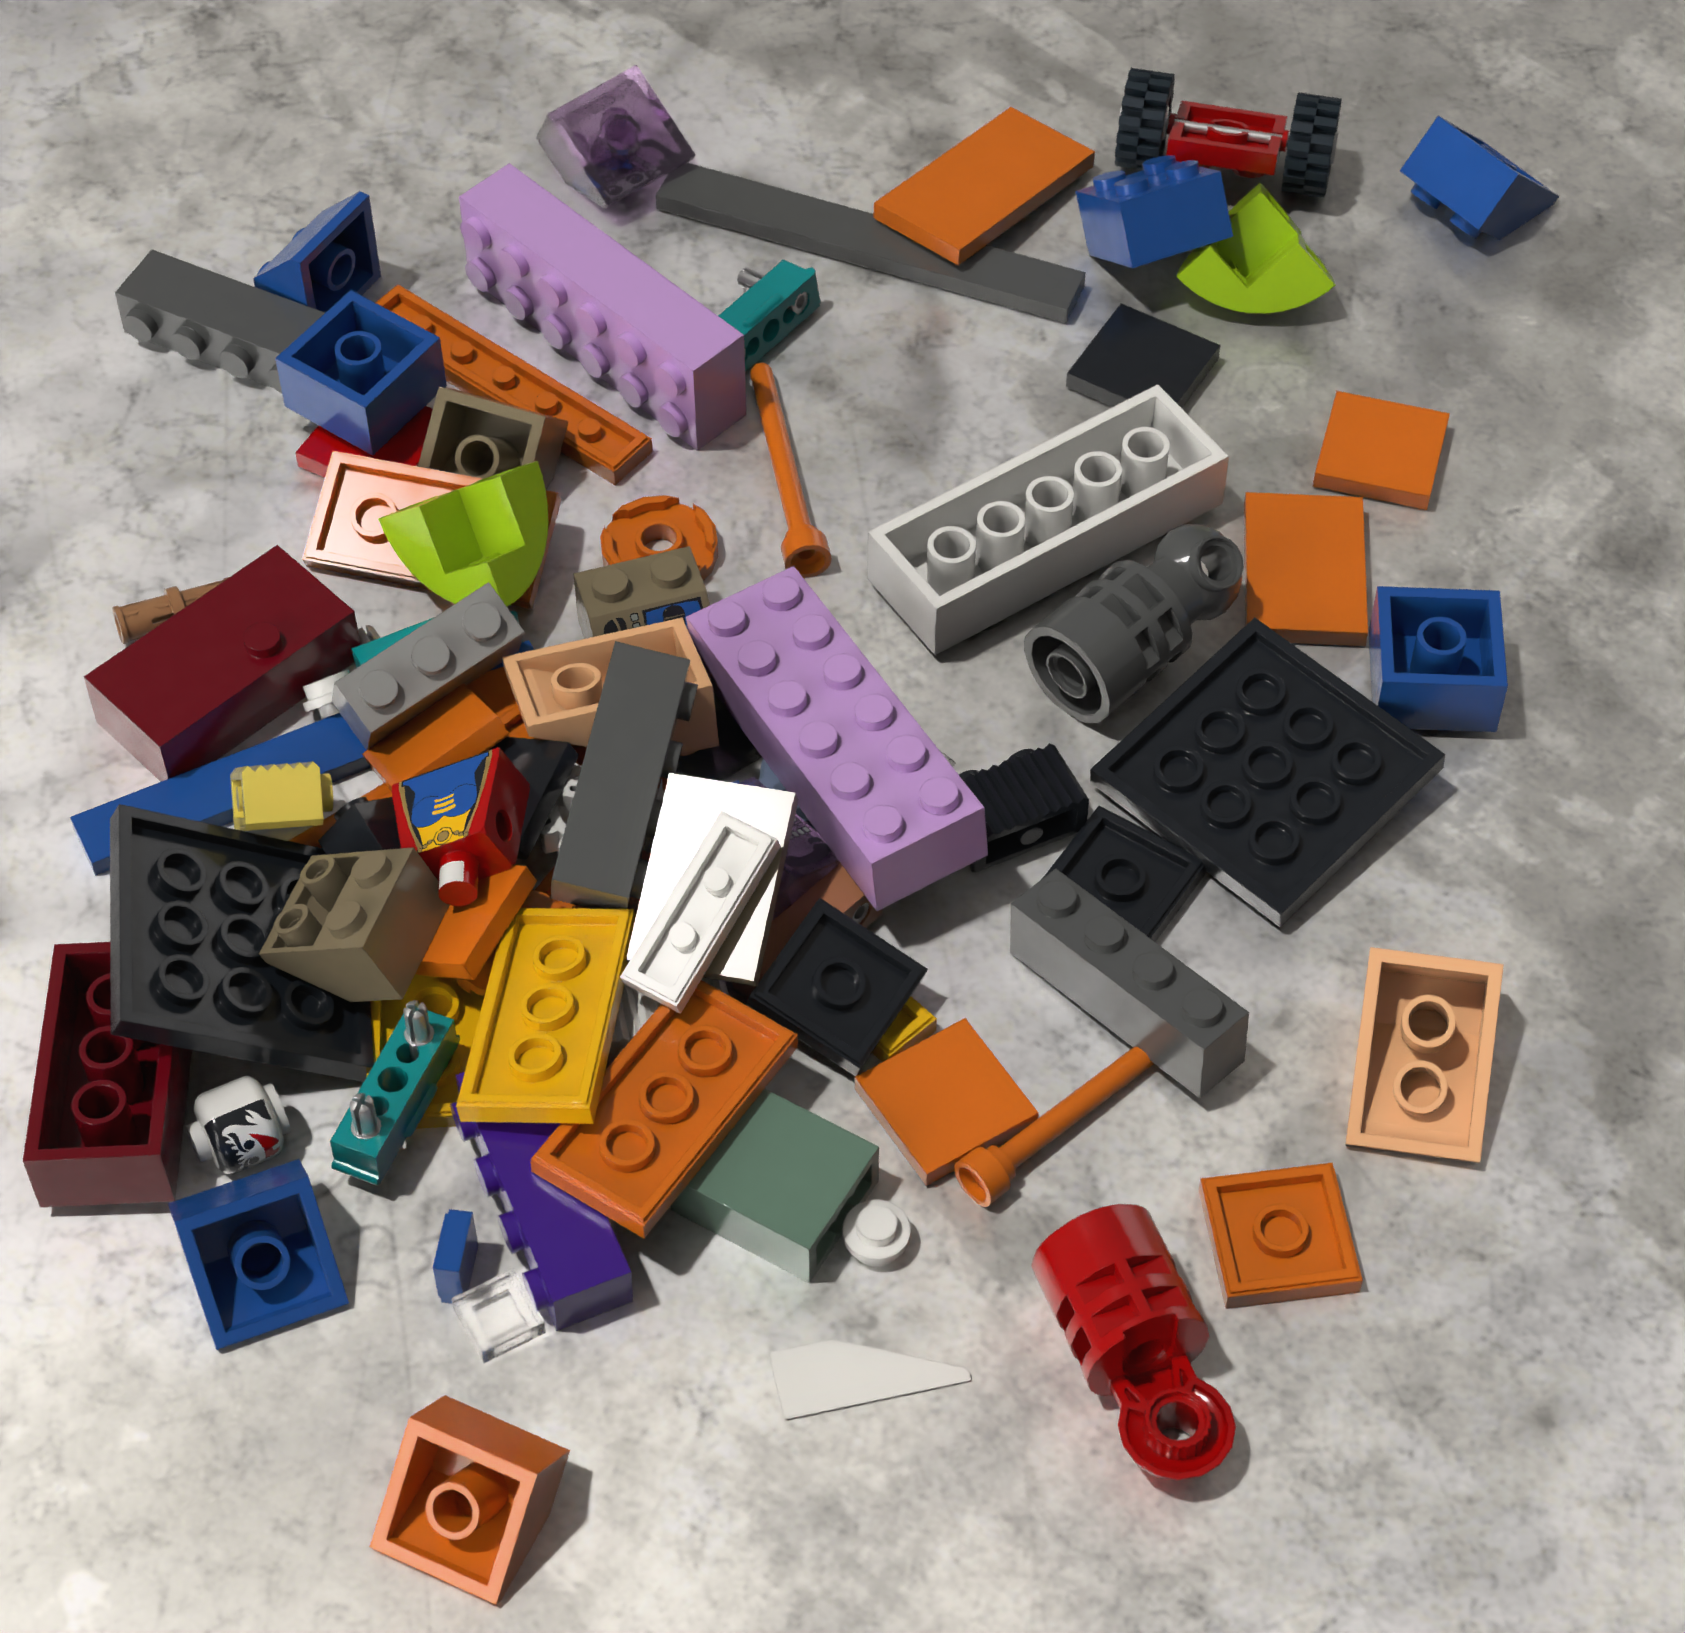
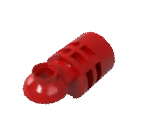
[1031,1204,1236,1481]

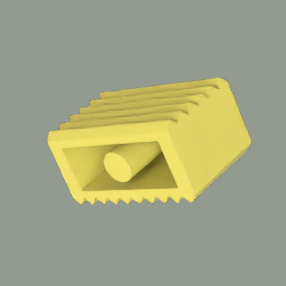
[230,761,333,831]

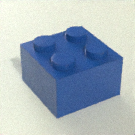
[1075,155,1233,268]
[275,290,447,455]
[1368,586,1508,732]

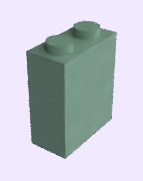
[671,1089,879,1283]

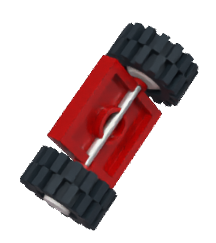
[1115,68,1342,197]

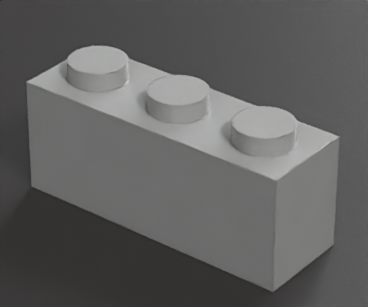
[332,582,525,750]

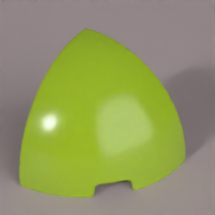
[1176,182,1336,313]
[378,461,548,607]

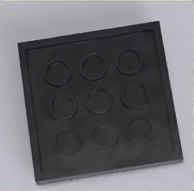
[1090,617,1446,927]
[110,804,374,1082]

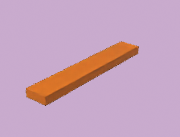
[375,284,653,485]

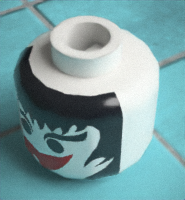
[185,1076,291,1175]

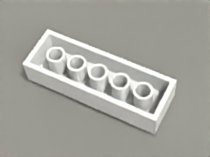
[867,384,1229,655]

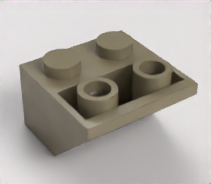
[259,847,449,1002]

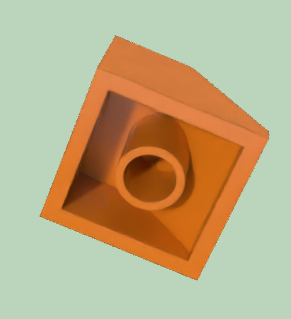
[369,1395,570,1605]

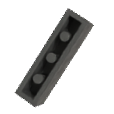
[115,249,325,393]
[550,641,698,909]
[1010,869,1249,1098]

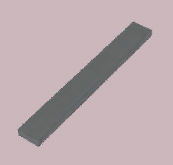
[656,161,1086,323]

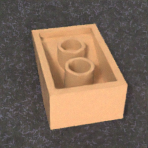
[502,618,719,756]
[1345,947,1504,1163]

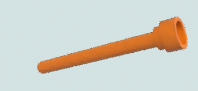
[750,363,832,578]
[954,1047,1154,1207]

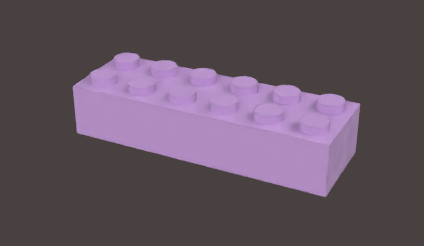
[459,163,747,451]
[686,566,988,911]

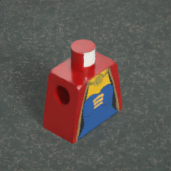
[392,747,530,906]

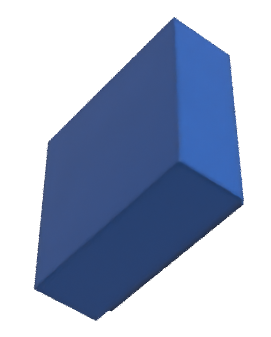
[433,1209,479,1305]

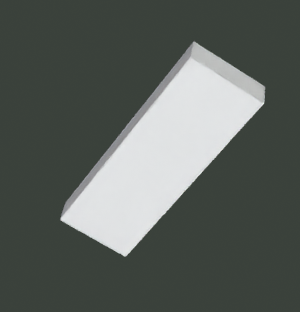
[620,810,781,1014]

